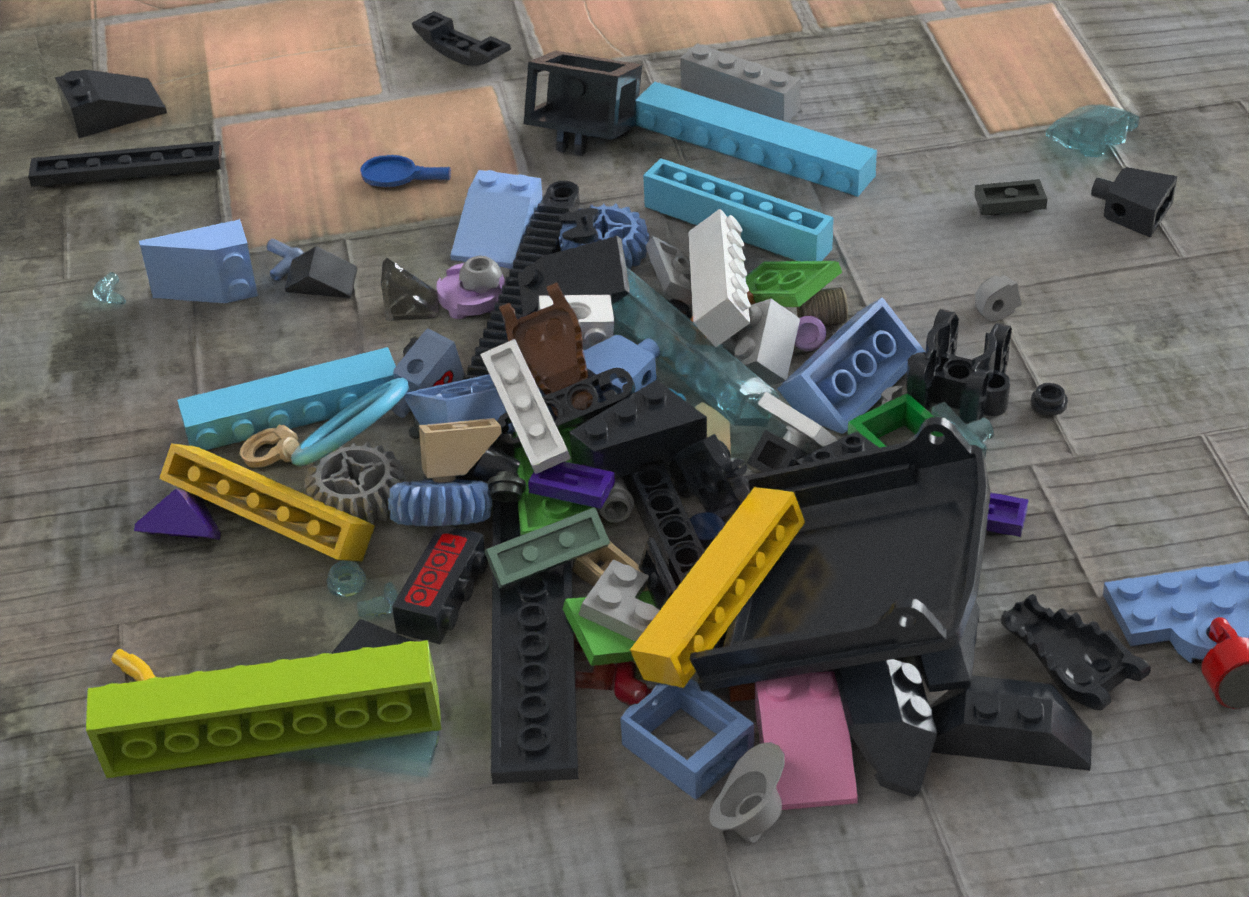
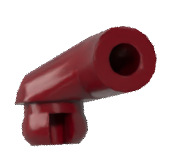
[614,661,653,706]

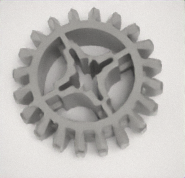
[304,441,406,524]

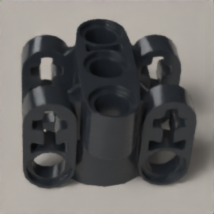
[906,309,1012,431]

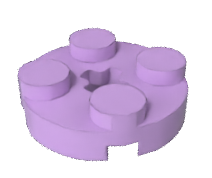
[436,263,505,319]

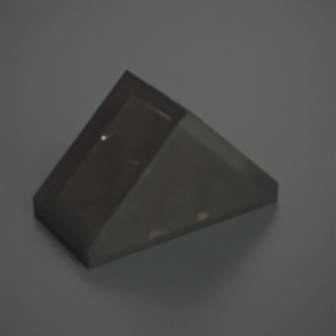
[381,258,440,321]

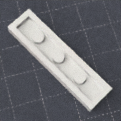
[481,339,571,474]

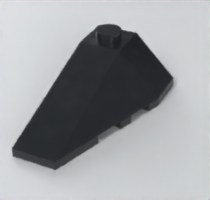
[914,600,980,693]

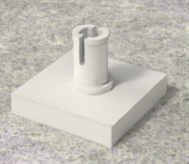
[758,392,838,449]

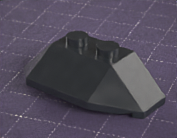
[834,659,937,797]
[930,675,1092,771]

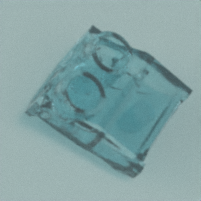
[1046,104,1139,157]

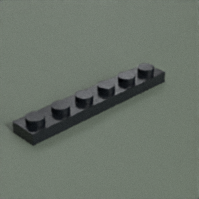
[28,141,222,187]

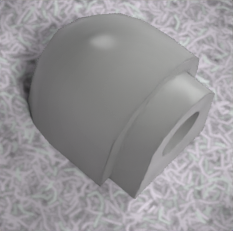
[975,275,1021,321]

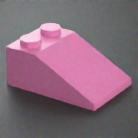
[755,671,858,810]

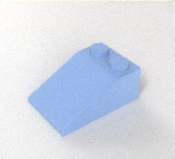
[451,170,543,268]
[139,219,258,303]

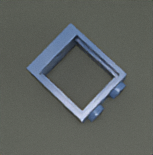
[620,679,754,800]

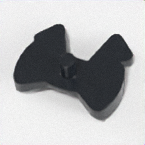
[559,208,599,244]

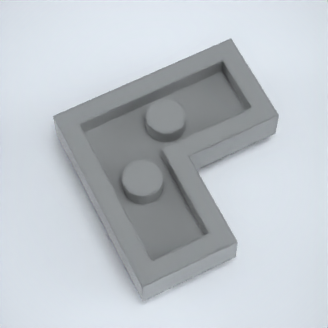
[579,559,660,642]

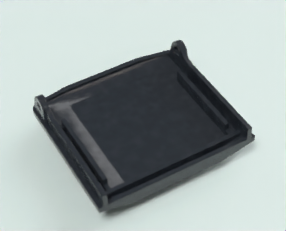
[689,417,990,691]

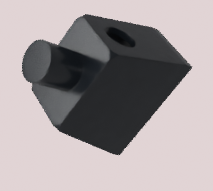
[1091,167,1177,237]

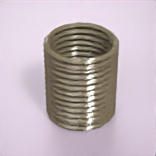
[796,286,848,326]

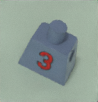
[391,328,464,418]

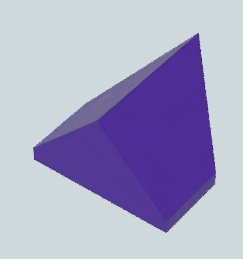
[134,488,221,540]

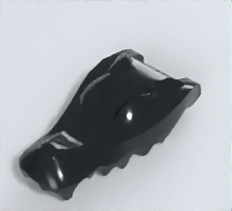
[1001,594,1151,711]

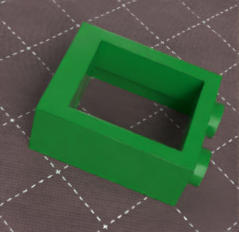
[847,393,943,448]

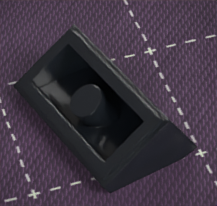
[638,538,677,609]

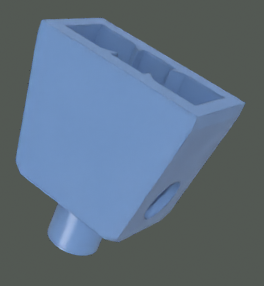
[584,335,660,402]

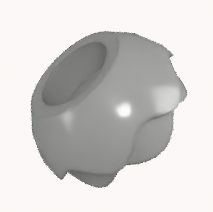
[459,256,502,293]

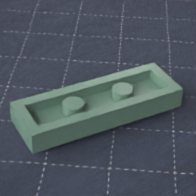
[484,507,610,589]

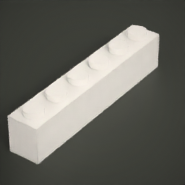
[688,209,751,347]

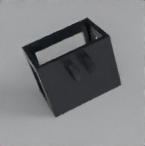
[523,51,642,156]

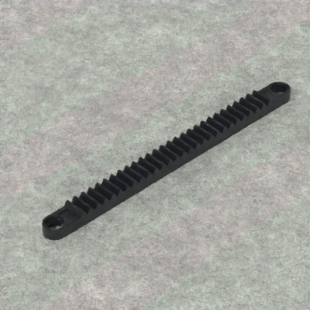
[423,181,580,480]

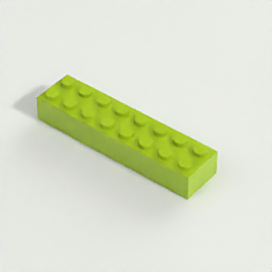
[86,640,442,778]

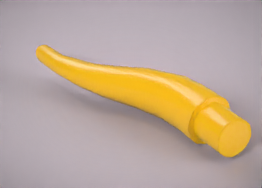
[111,649,155,681]

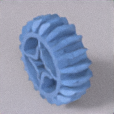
[559,203,649,272]
[388,479,492,527]

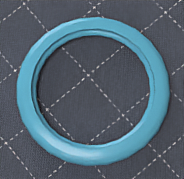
[291,378,409,467]

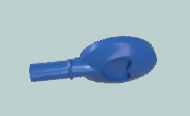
[360,155,451,187]

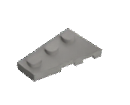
[645,236,692,306]

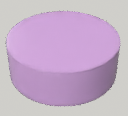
[795,316,826,351]

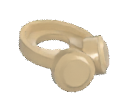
[240,424,299,468]

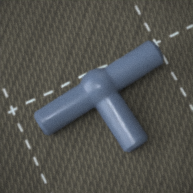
[267,239,303,281]

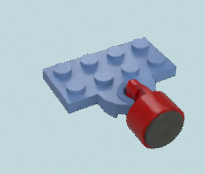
[1103,561,1249,709]

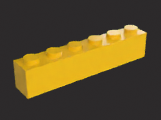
[159,443,375,561]
[630,487,805,688]

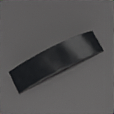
[412,11,511,66]

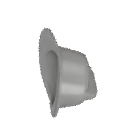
[709,742,785,843]

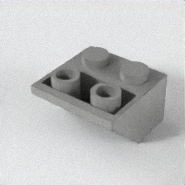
[707,299,800,388]

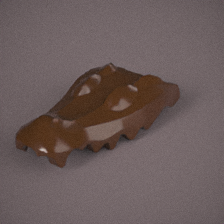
[499,282,593,417]

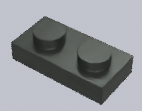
[974,179,1048,215]

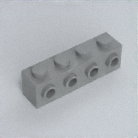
[680,43,801,122]

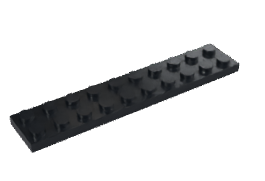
[491,500,579,784]

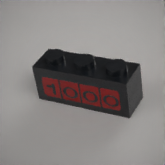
[392,526,488,644]

